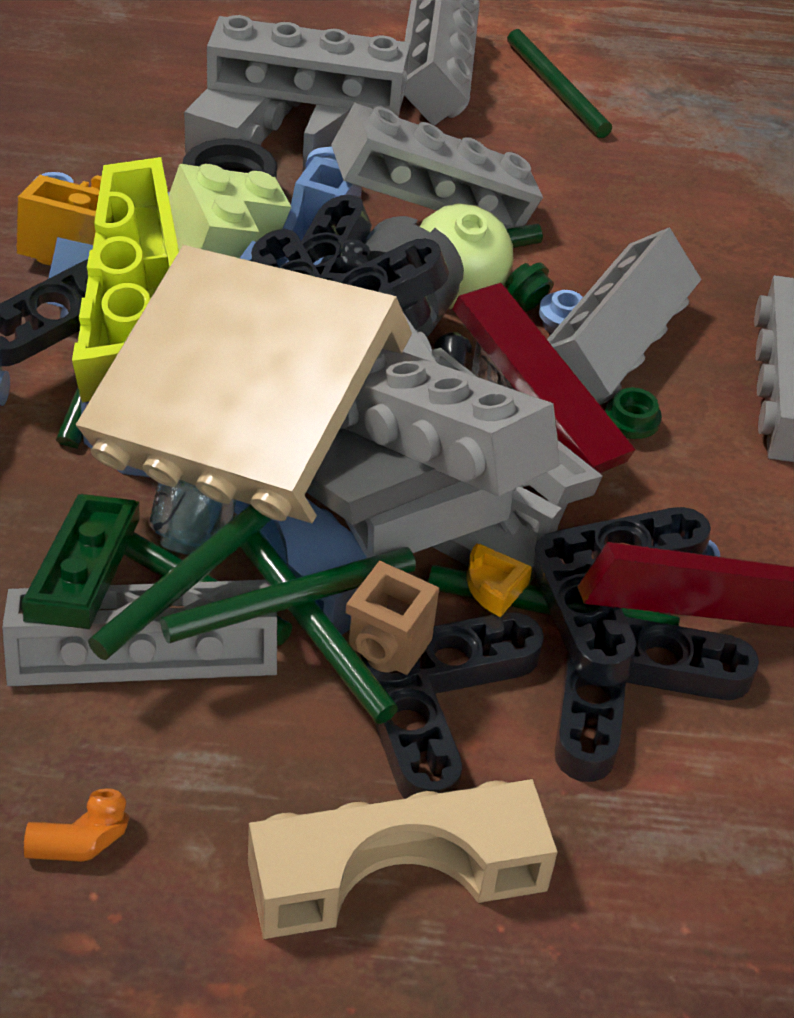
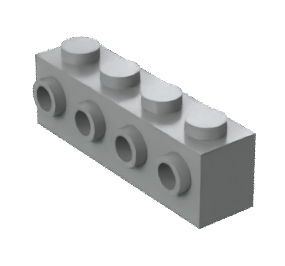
[404,0,480,125]
[207,15,410,116]
[331,103,543,229]
[547,227,702,405]
[340,349,560,496]

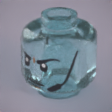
[149,480,237,555]

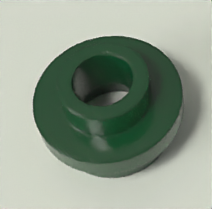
[505,262,554,312]
[605,387,662,439]

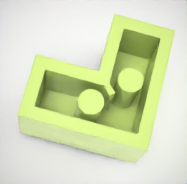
[169,164,291,258]

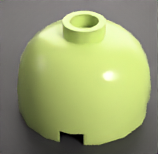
[420,203,513,309]

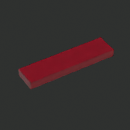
[452,283,636,473]
[578,542,794,628]

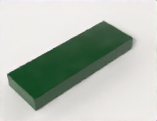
[22,494,140,629]

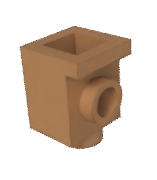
[345,561,439,675]

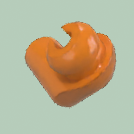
[24,788,129,862]

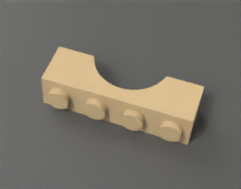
[248,779,557,939]

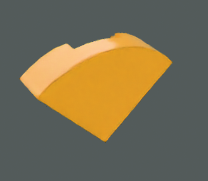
[467,543,532,617]

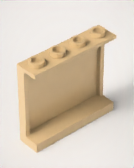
[76,245,412,524]

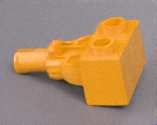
[17,175,102,266]

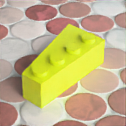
[72,157,179,403]

